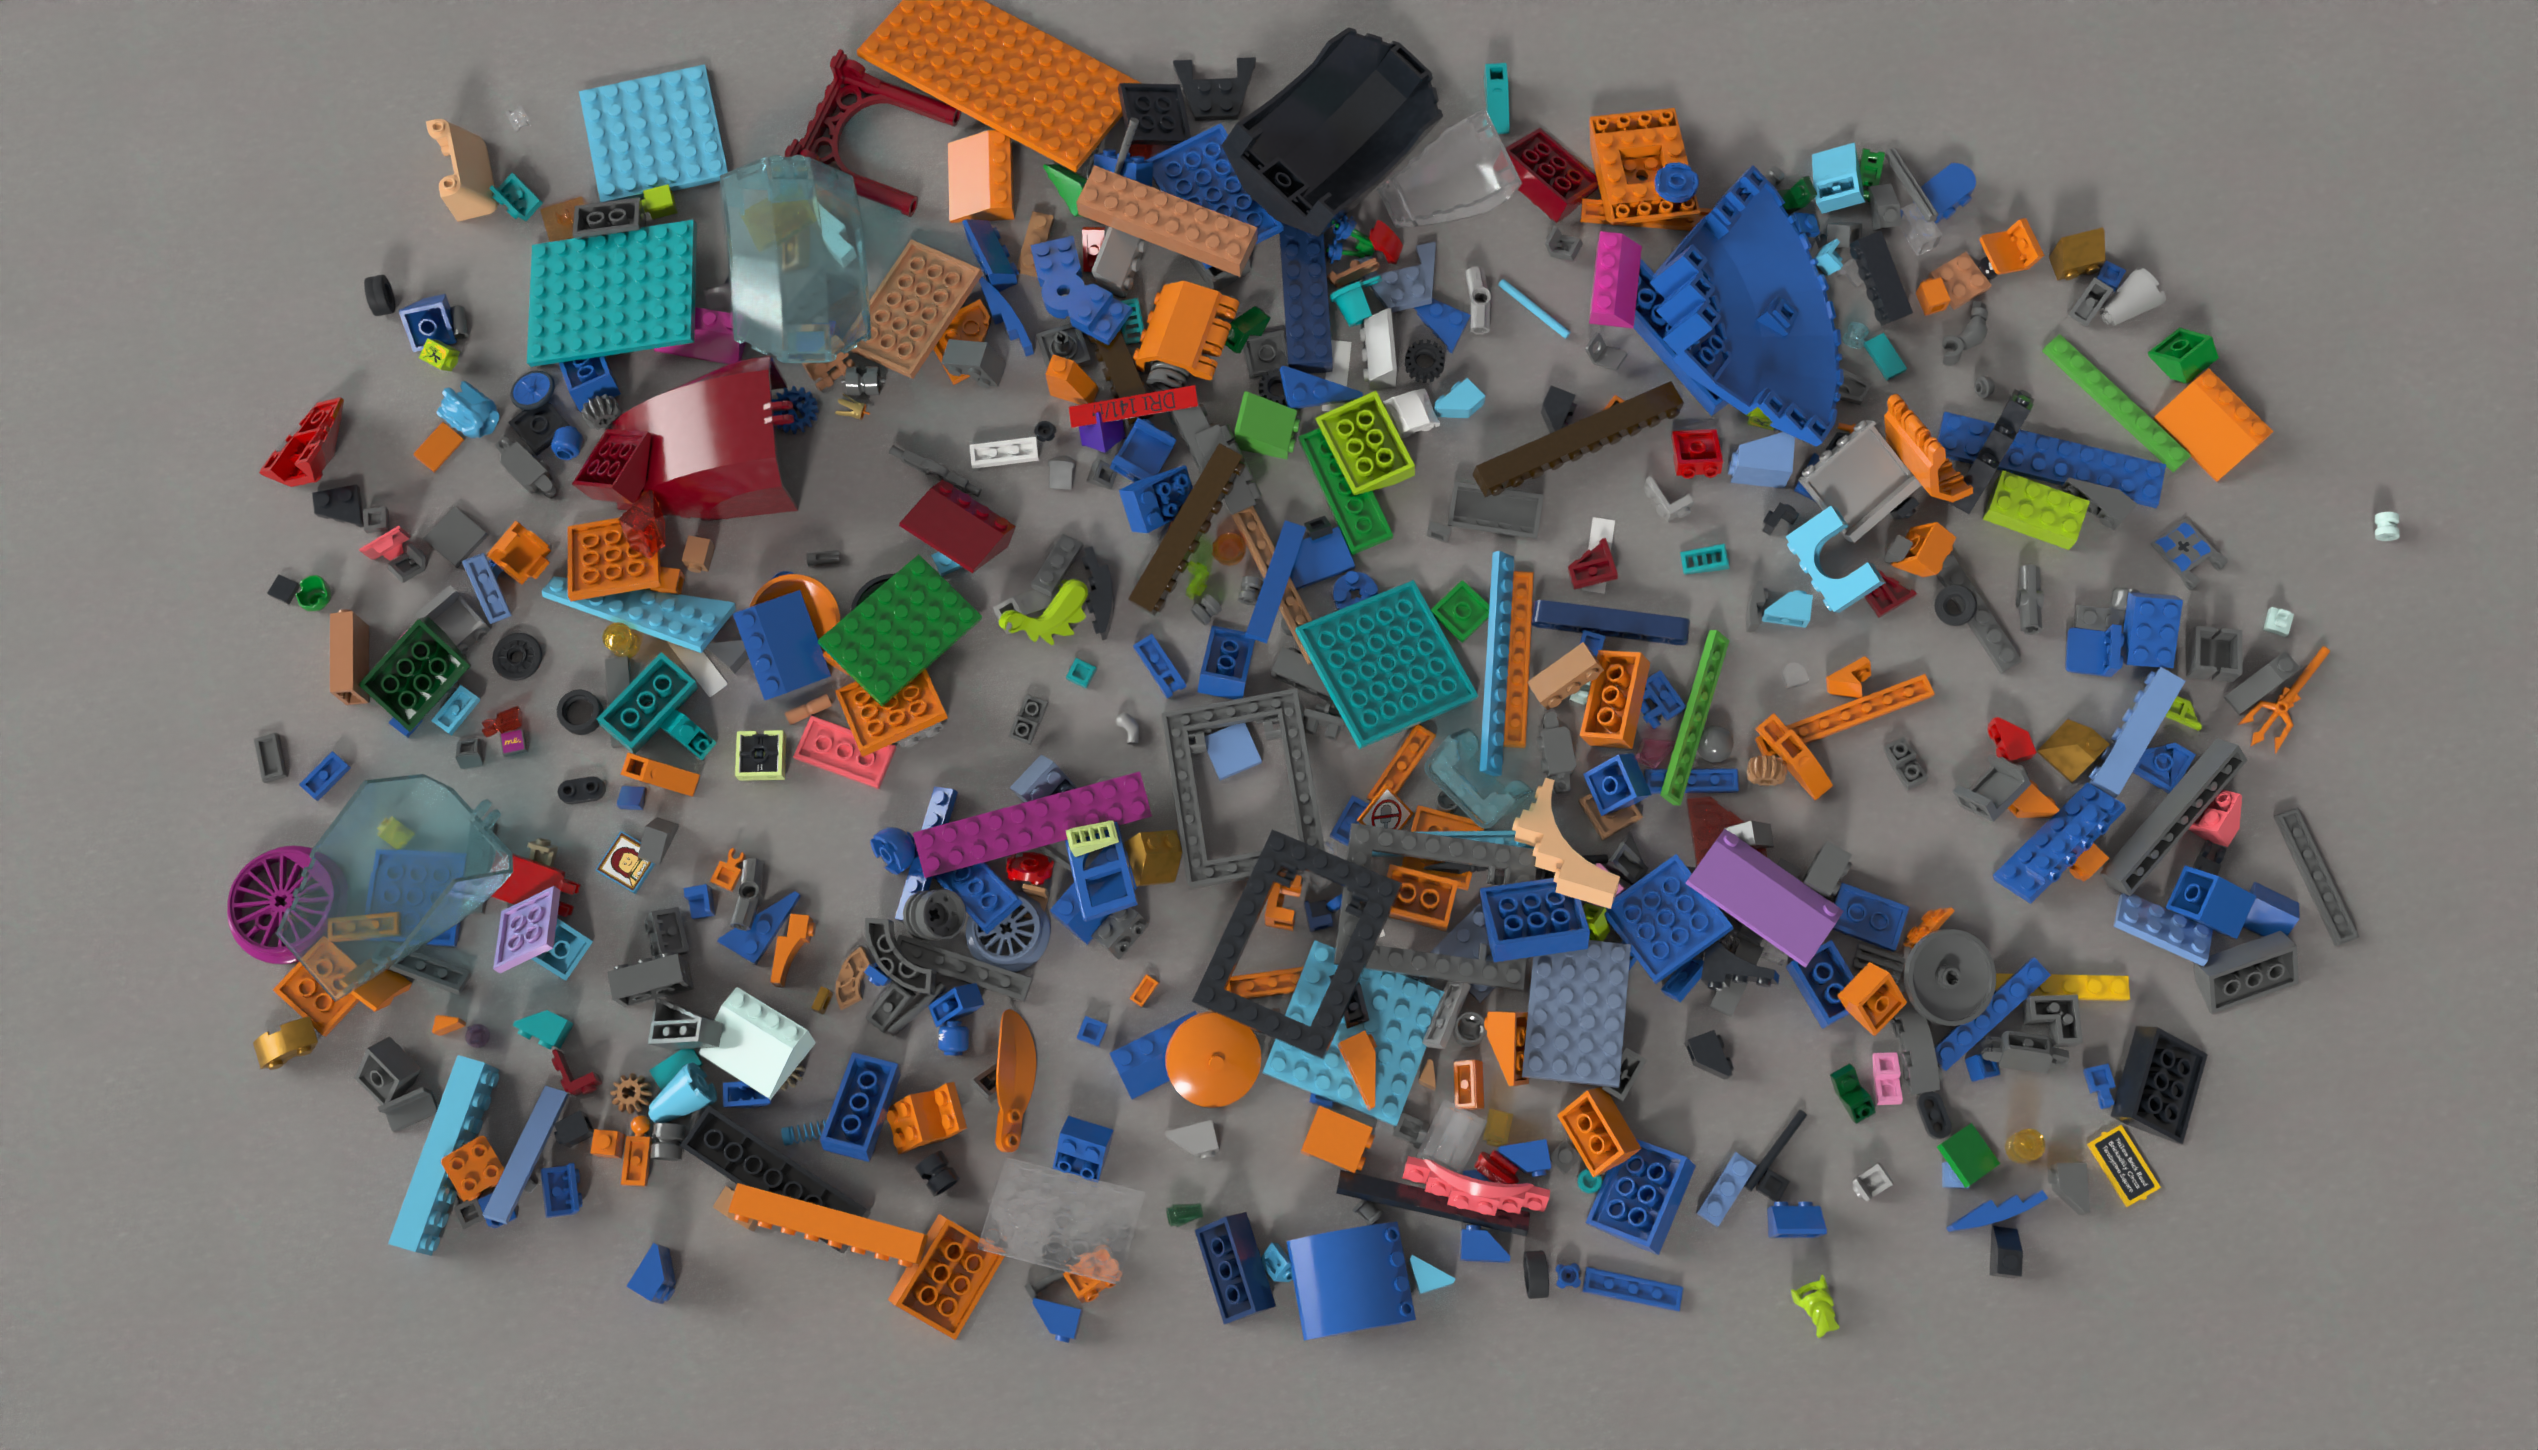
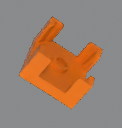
[1265,872,1302,931]

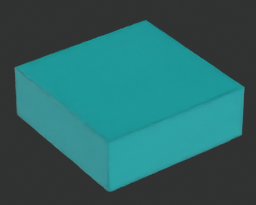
[1066,658,1097,689]

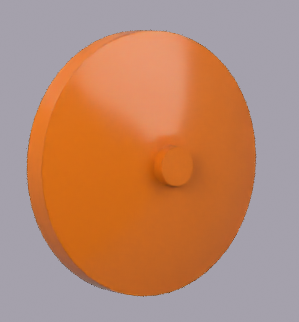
[749,574,841,654]
[1165,1011,1261,1108]

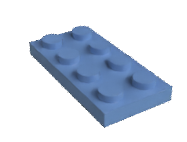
[2113,893,2213,967]

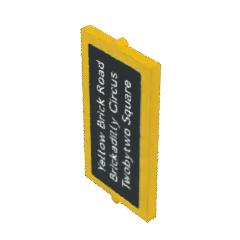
[2087,1125,2161,1207]

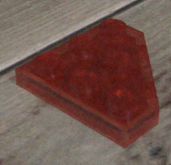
[1686,796,1767,868]

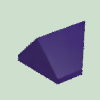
[1079,412,1126,453]

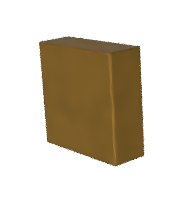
[811,986,833,1015]

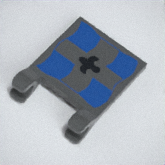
[2151,518,2228,590]

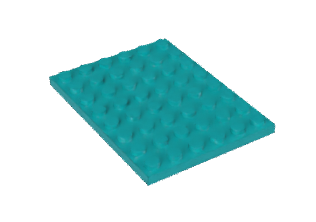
[527,219,697,367]

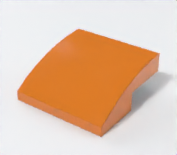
[339,959,412,1012]

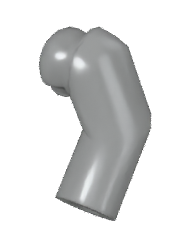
[1116,713,1139,745]

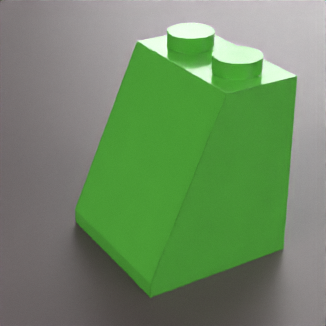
[1235,391,1300,460]

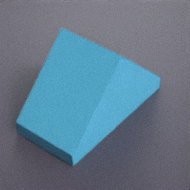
[1409,1255,1456,1295]

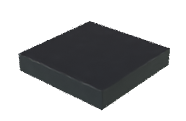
[508,401,570,456]

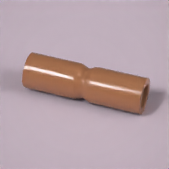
[785,694,832,725]

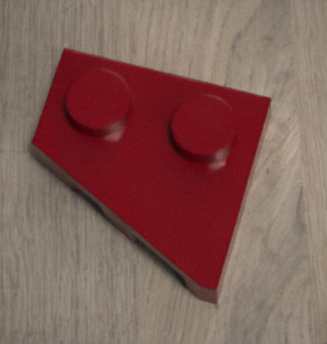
[1568,538,1618,590]
[1865,569,1917,618]

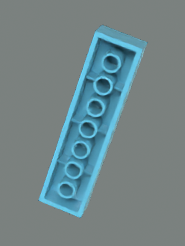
[388,1055,499,1256]

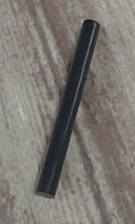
[1744,1110,1807,1192]

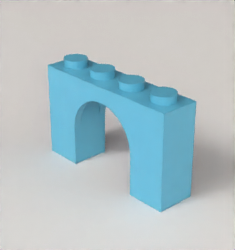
[1786,506,1886,613]

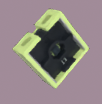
[735,730,786,781]

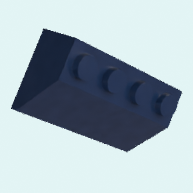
[1195,1212,1276,1325]

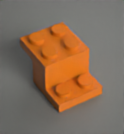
[887,1082,967,1155]

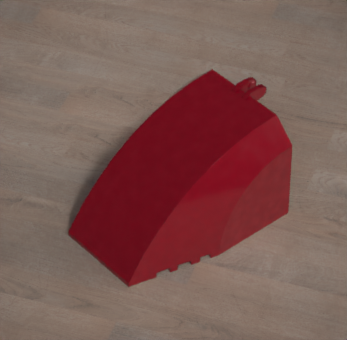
[611,356,798,521]

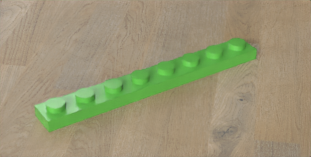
[2042,334,2191,473]
[1660,630,1730,805]

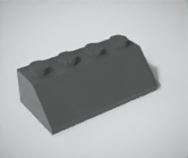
[2194,931,2299,1014]

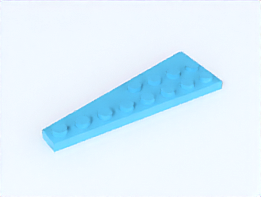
[542,576,736,653]

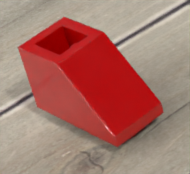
[1988,717,2037,764]

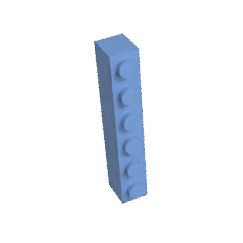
[2088,667,2185,798]

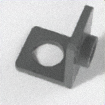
[1585,332,1628,371]

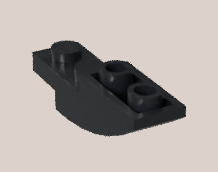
[1082,546,1114,640]

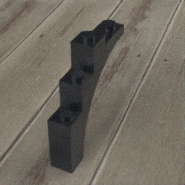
[1949,389,2035,514]
[1686,866,1780,991]

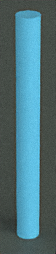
[1498,279,1571,339]

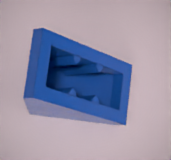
[723,1081,771,1108]

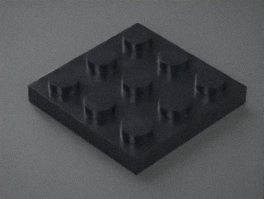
[1117,83,1191,145]

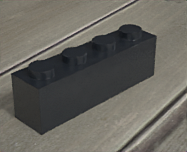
[1849,231,1913,326]

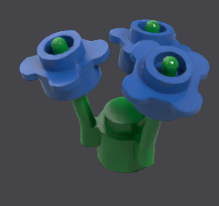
[1326,216,1375,264]

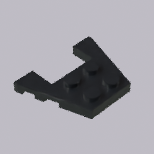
[1173,57,1256,121]

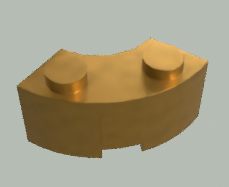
[253,1016,318,1070]

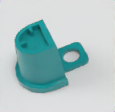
[1330,275,1382,327]

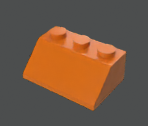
[1557,1087,1642,1178]

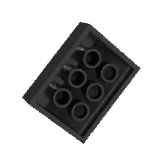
[2111,1026,2208,1144]

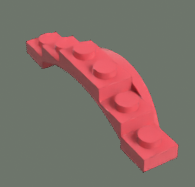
[1402,1156,1550,1216]

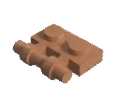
[801,336,855,391]

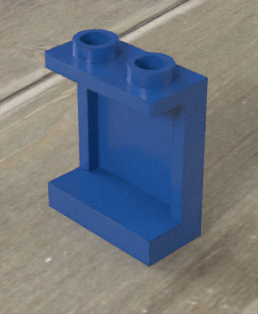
[1110,418,1176,482]

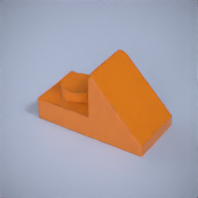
[1826,656,1871,698]

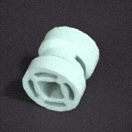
[2375,512,2400,541]

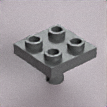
[1036,323,1091,368]

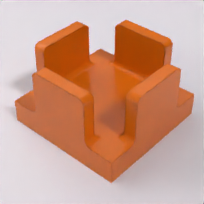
[486,521,551,585]

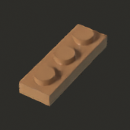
[1017,211,1054,277]

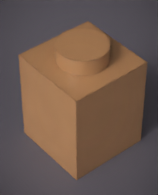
[682,535,715,573]

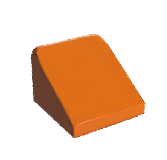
[432,1015,466,1036]

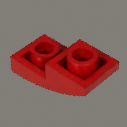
[1369,220,1403,264]

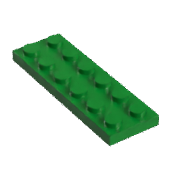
[1298,428,1393,555]

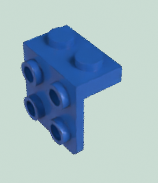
[2065,624,2124,677]

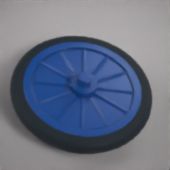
[510,371,555,410]

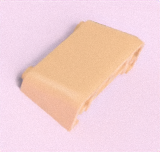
[426,119,498,222]

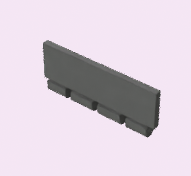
[1194,424,1262,515]

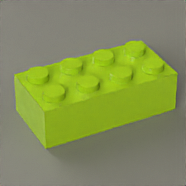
[1983,470,2090,550]

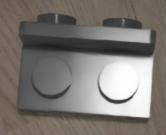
[644,907,689,959]

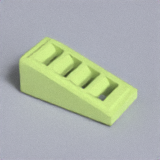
[1066,820,1119,857]

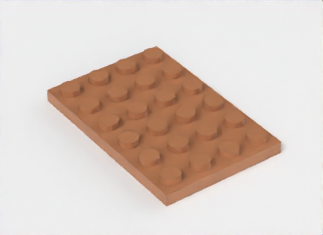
[842,239,983,379]

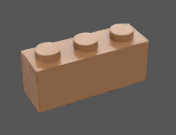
[1527,642,1604,710]

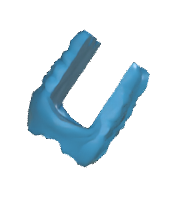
[436,381,500,439]

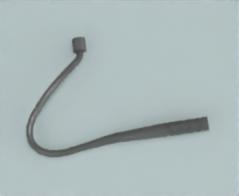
[1086,118,1139,180]

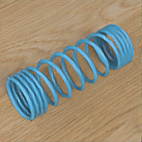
[781,1120,827,1146]

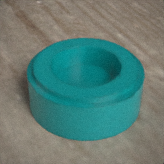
[1577,1169,1602,1194]

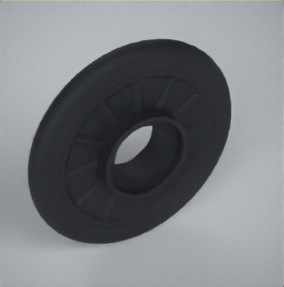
[492,633,542,681]

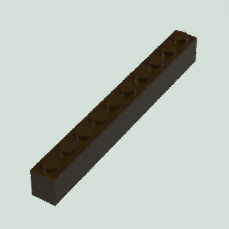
[1473,381,1684,497]

